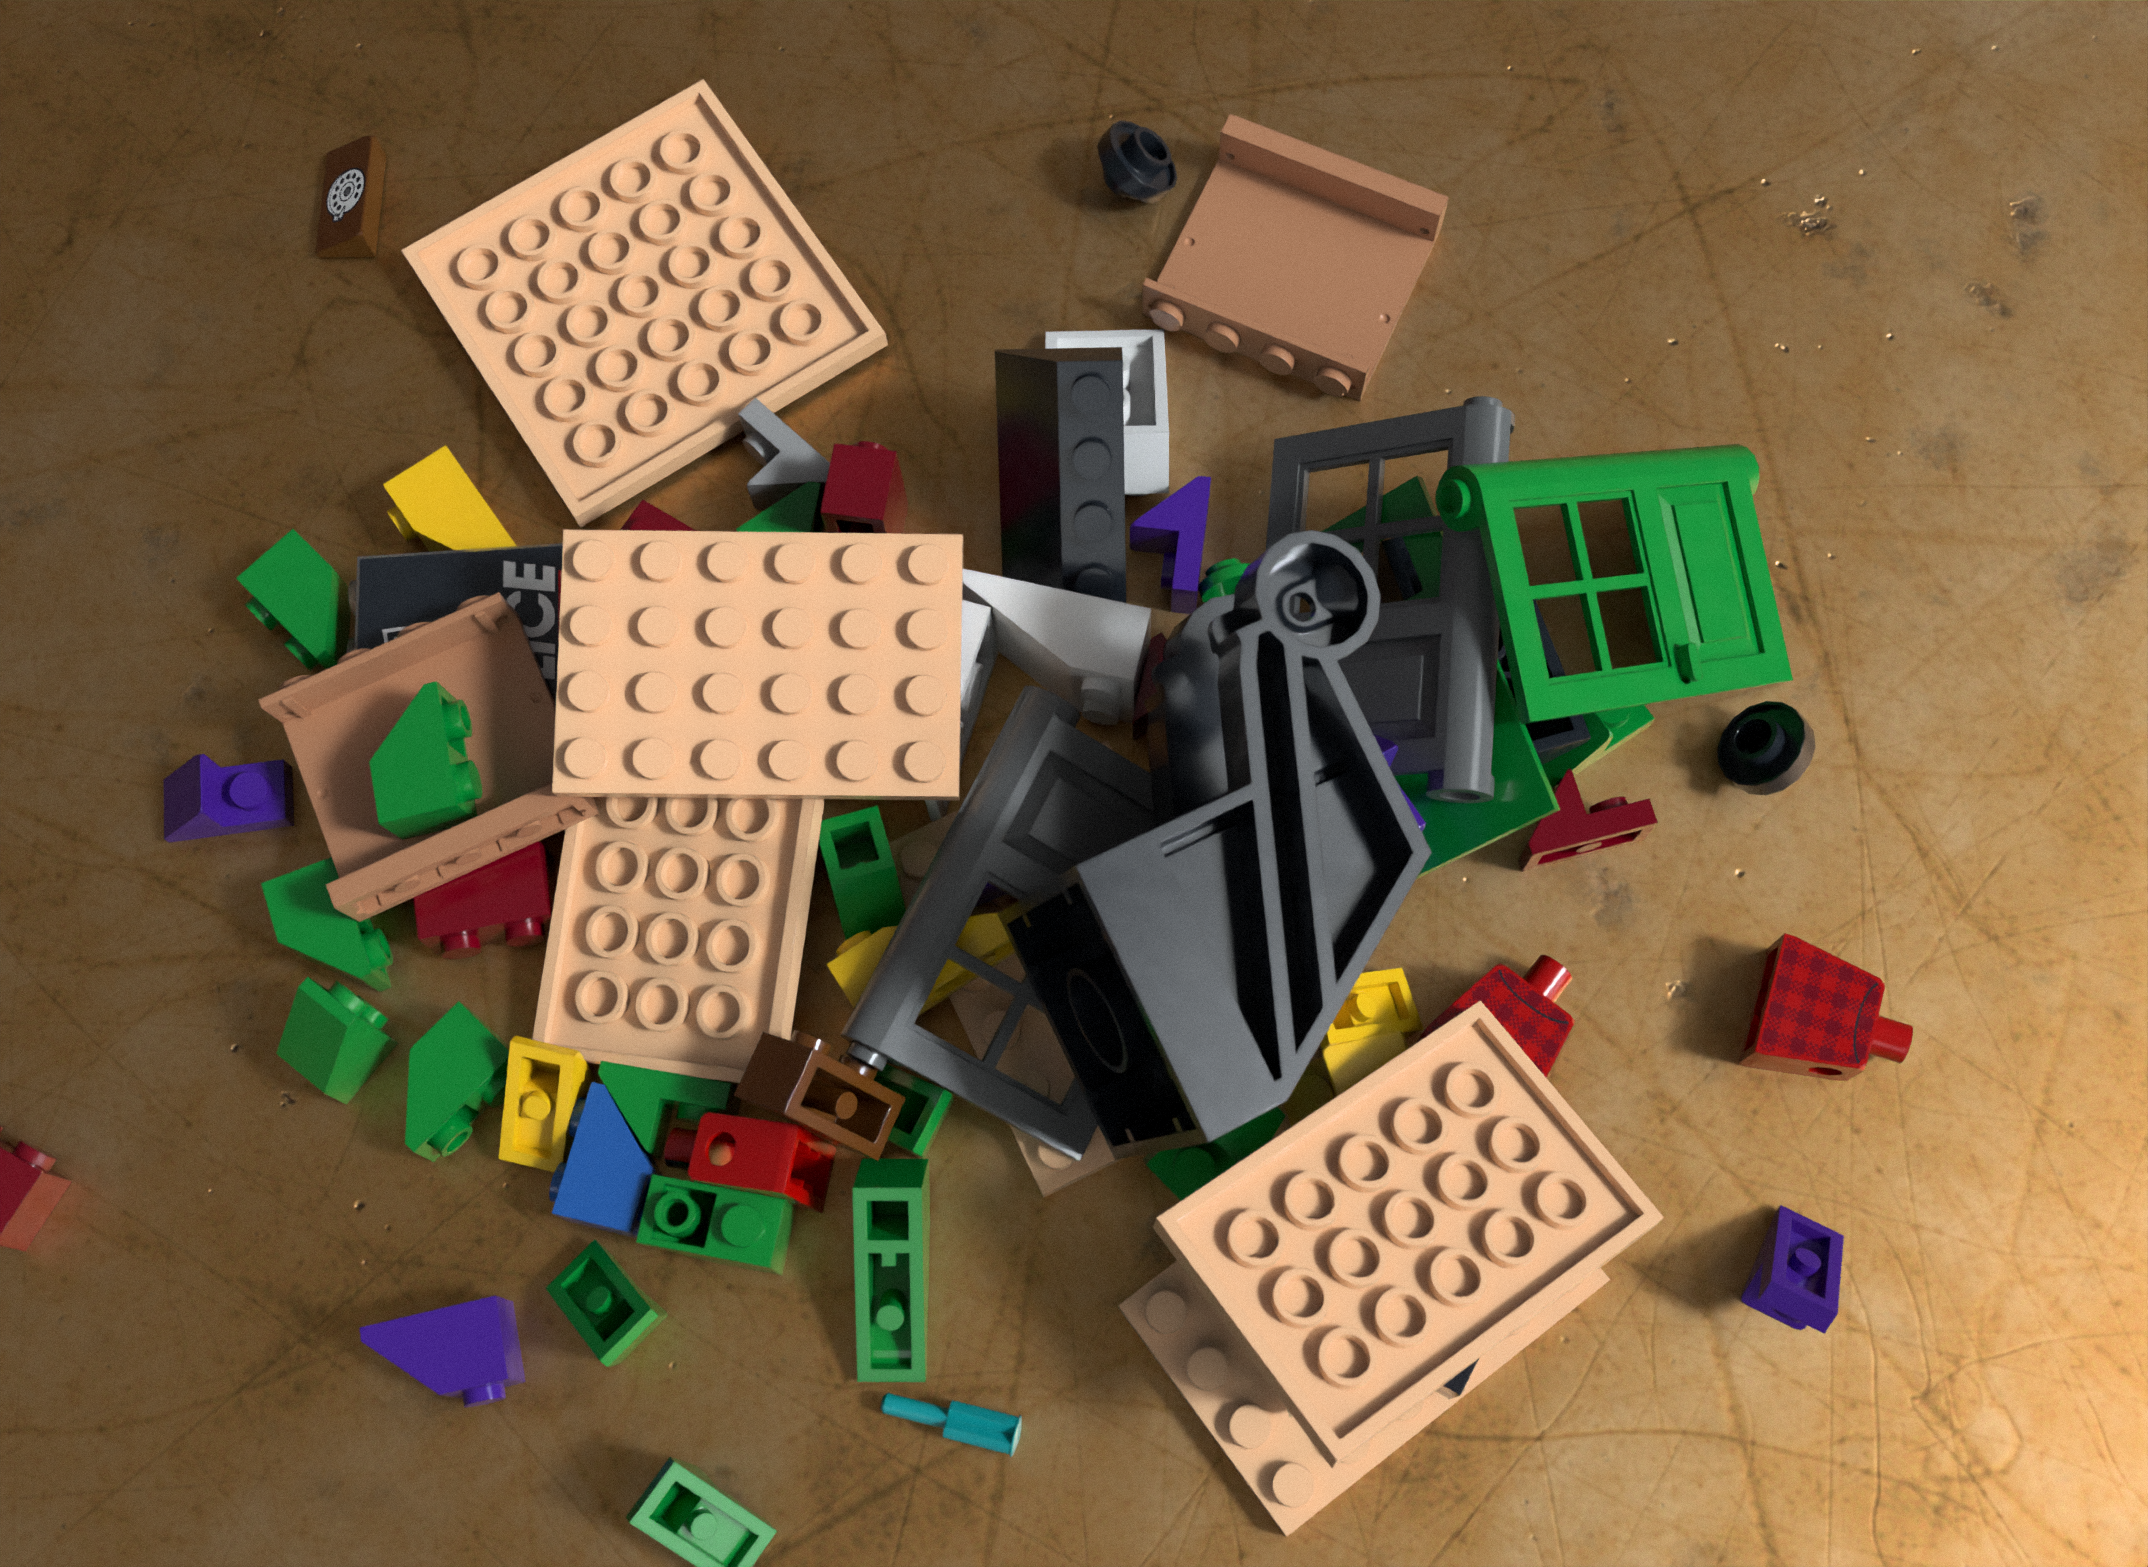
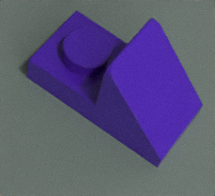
[1130,476,1211,614]
[163,754,294,843]
[1741,1205,1844,1334]

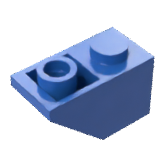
[549,1082,662,1238]

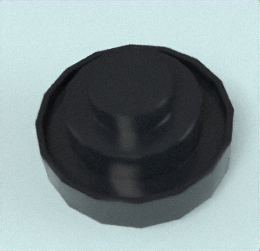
[1097,120,1177,203]
[1717,701,1816,796]

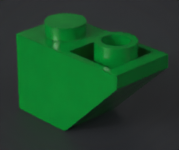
[236,529,353,672]
[369,681,482,840]
[819,805,906,941]
[261,857,393,992]
[276,976,399,1105]
[405,1001,509,1162]
[636,1174,797,1276]

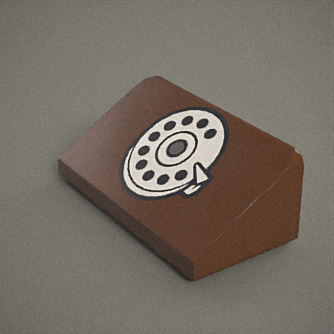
[315,135,387,258]

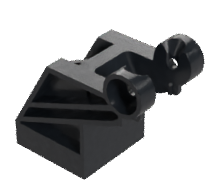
[997,530,1431,1160]

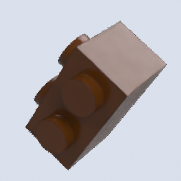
[734,1030,906,1161]

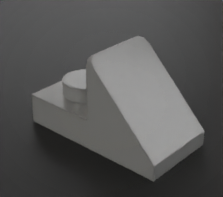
[738,398,830,511]

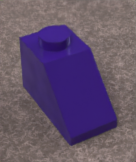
[359,1295,526,1407]

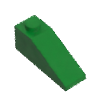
[852,1158,930,1382]

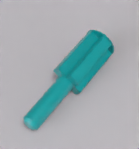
[880,1393,1022,1457]

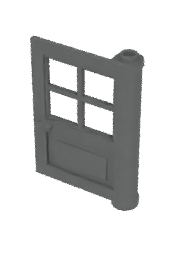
[1266,396,1515,803]
[840,685,1155,1161]

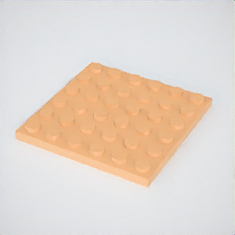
[401,79,888,528]

